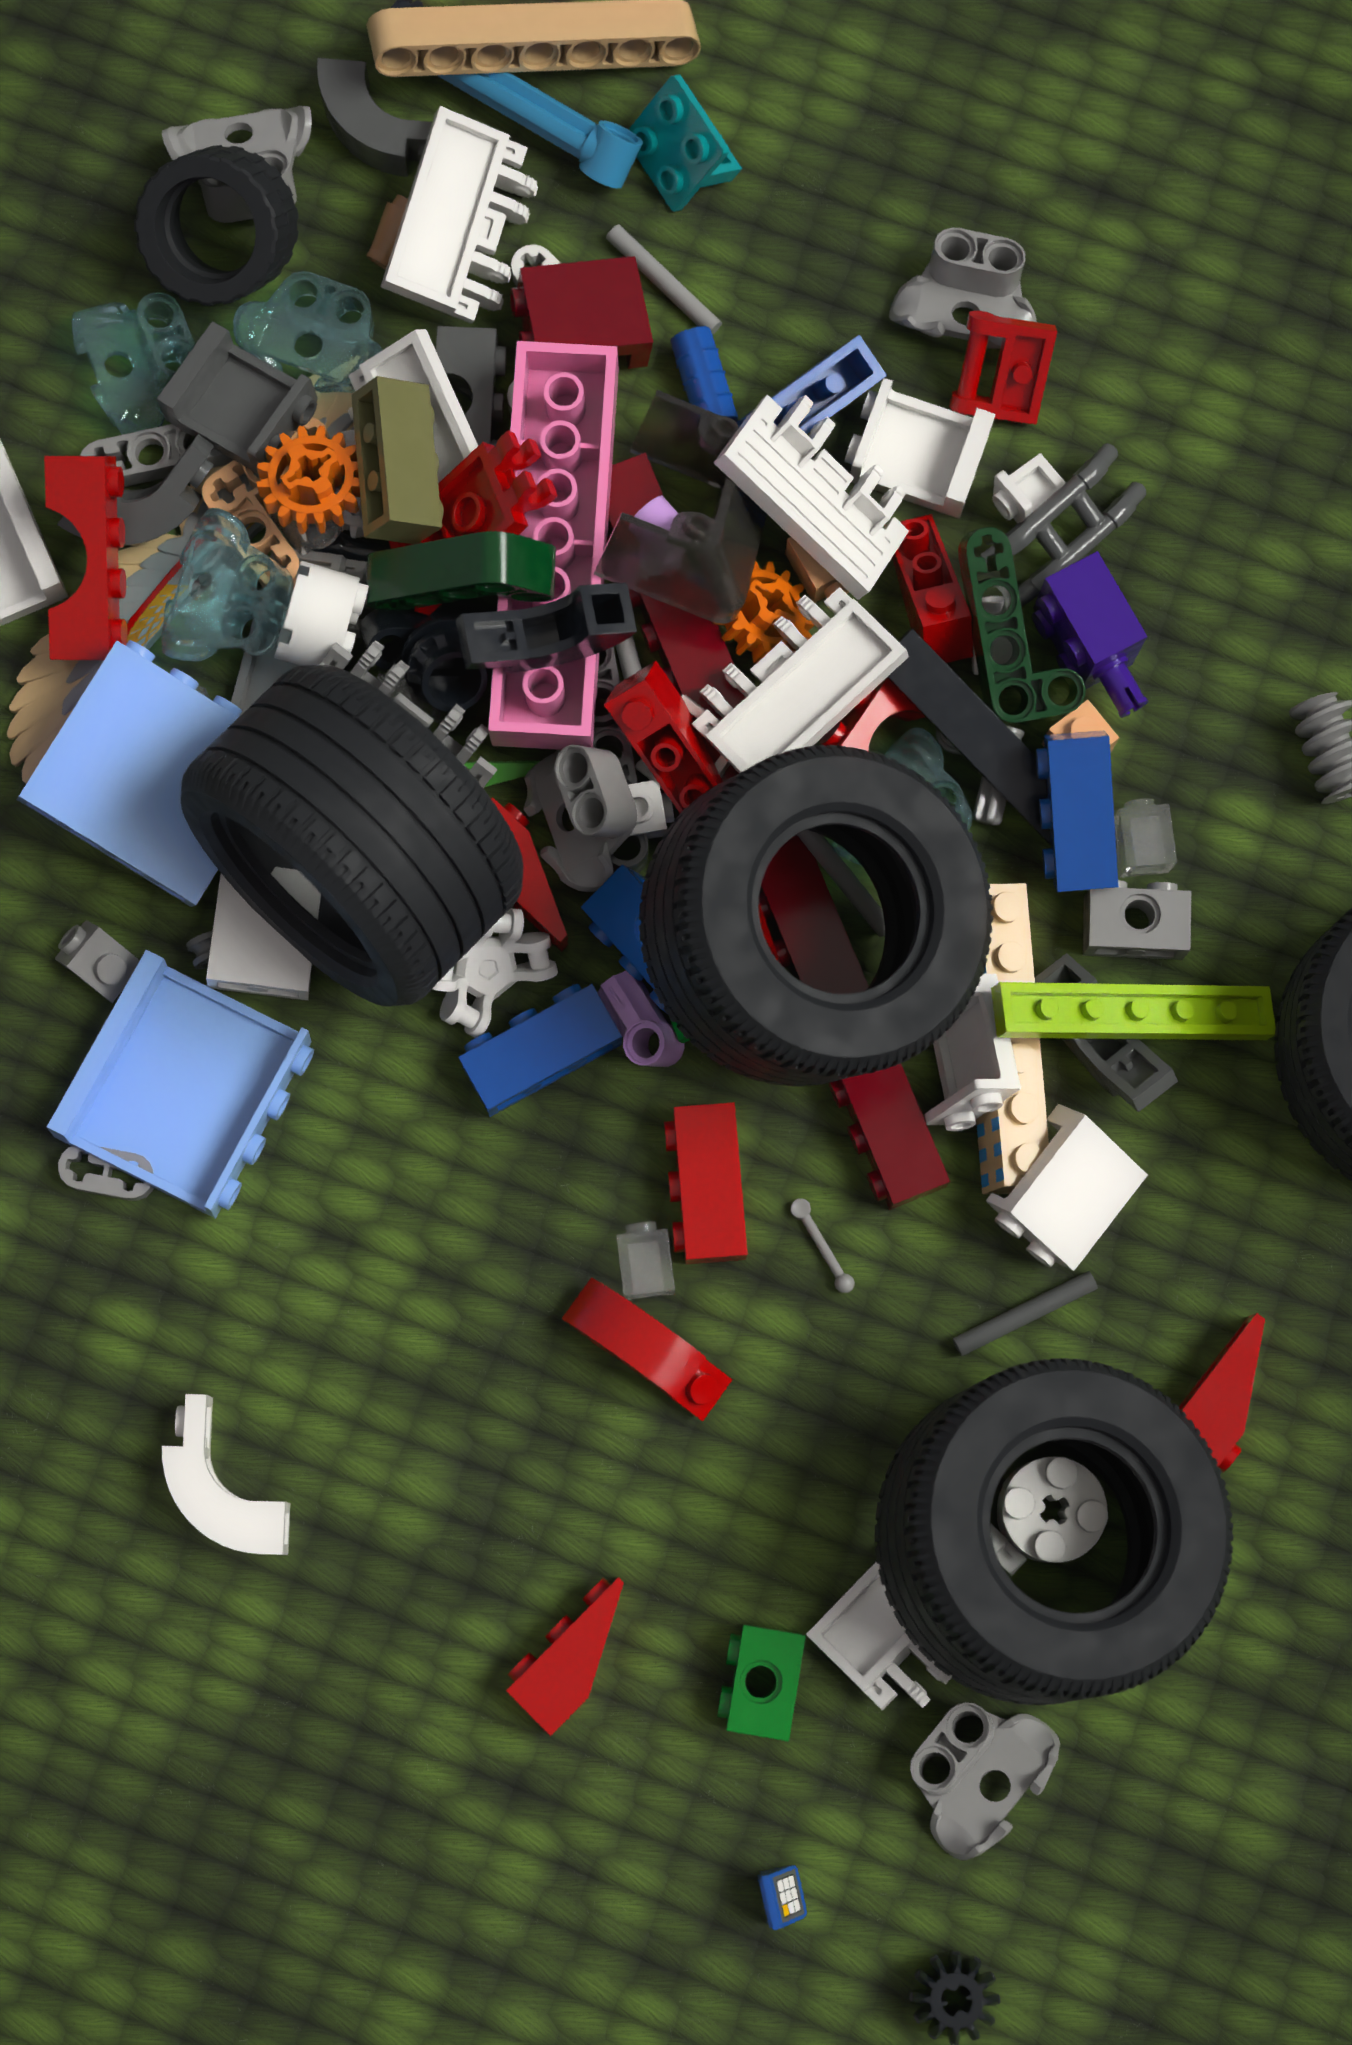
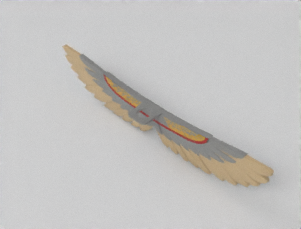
[7,363,360,784]

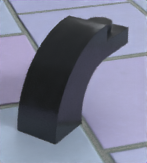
[456,582,637,673]

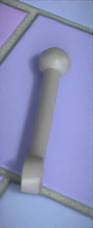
[791,1198,855,1293]

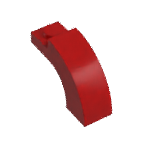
[561,1277,732,1421]

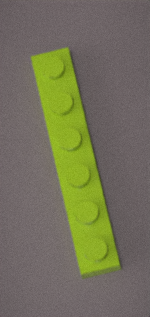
[991,982,1276,1040]

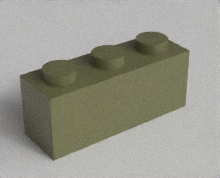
[351,376,444,544]

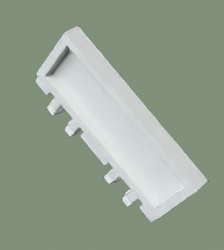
[381,106,538,324]
[347,329,478,483]
[714,394,909,600]
[692,587,909,773]
[806,1523,1027,1711]

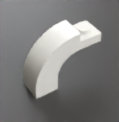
[162,1394,290,1555]

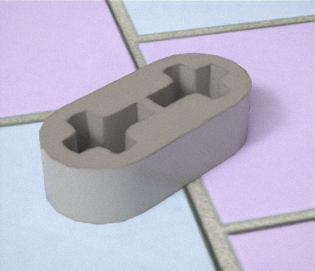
[58,1146,154,1201]

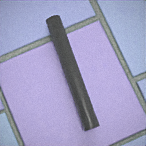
[952,1271,1098,1357]

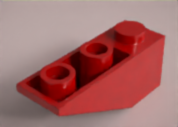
[884,514,973,663]
[604,661,723,813]
[506,1577,624,1736]

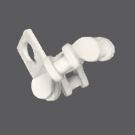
[433,908,558,1038]

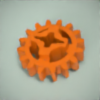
[256,425,360,534]
[710,559,815,664]

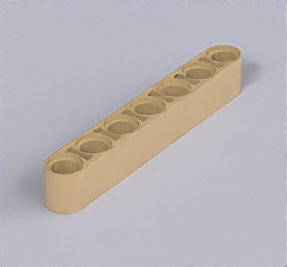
[367,0,701,77]

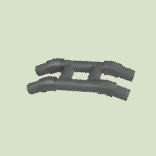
[981,443,1147,608]

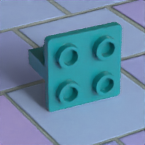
[628,74,742,212]

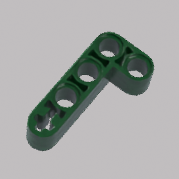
[958,527,1086,723]
[365,531,556,611]

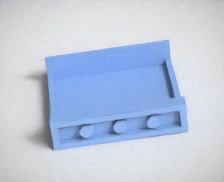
[16,640,242,907]
[47,950,314,1219]

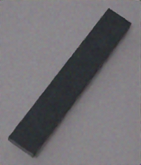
[887,628,1119,846]

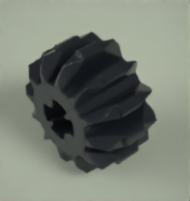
[909,1950,1000,2045]

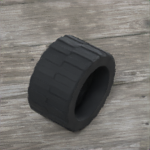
[134,145,299,306]

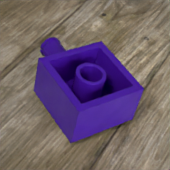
[1032,551,1148,718]

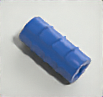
[670,326,738,435]

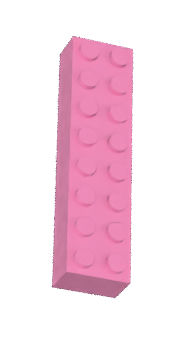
[488,341,619,750]

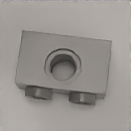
[1082,880,1191,960]

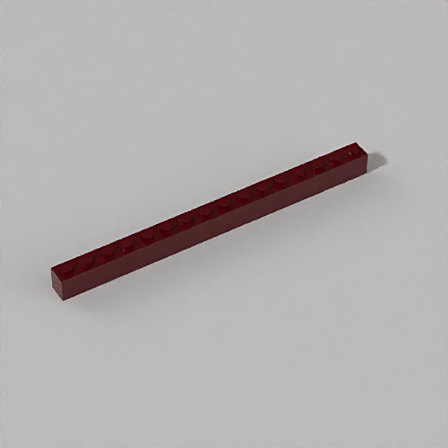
[607,452,950,1210]

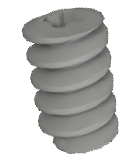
[1289,692,1352,804]

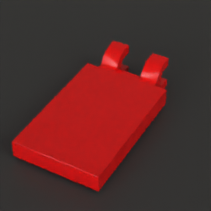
[389,431,558,615]

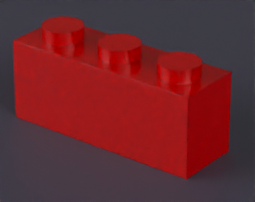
[664,1102,748,1265]

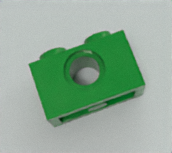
[717,1624,806,1741]

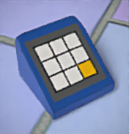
[757,1865,807,1930]

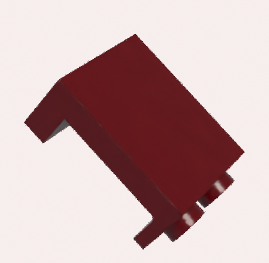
[510,256,653,369]

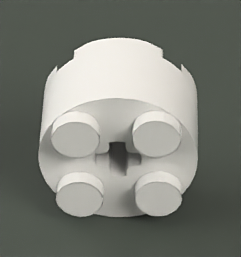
[274,560,369,666]
[997,1457,1108,1563]

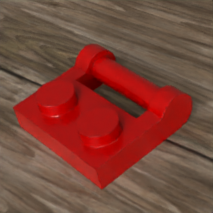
[949,310,1057,425]

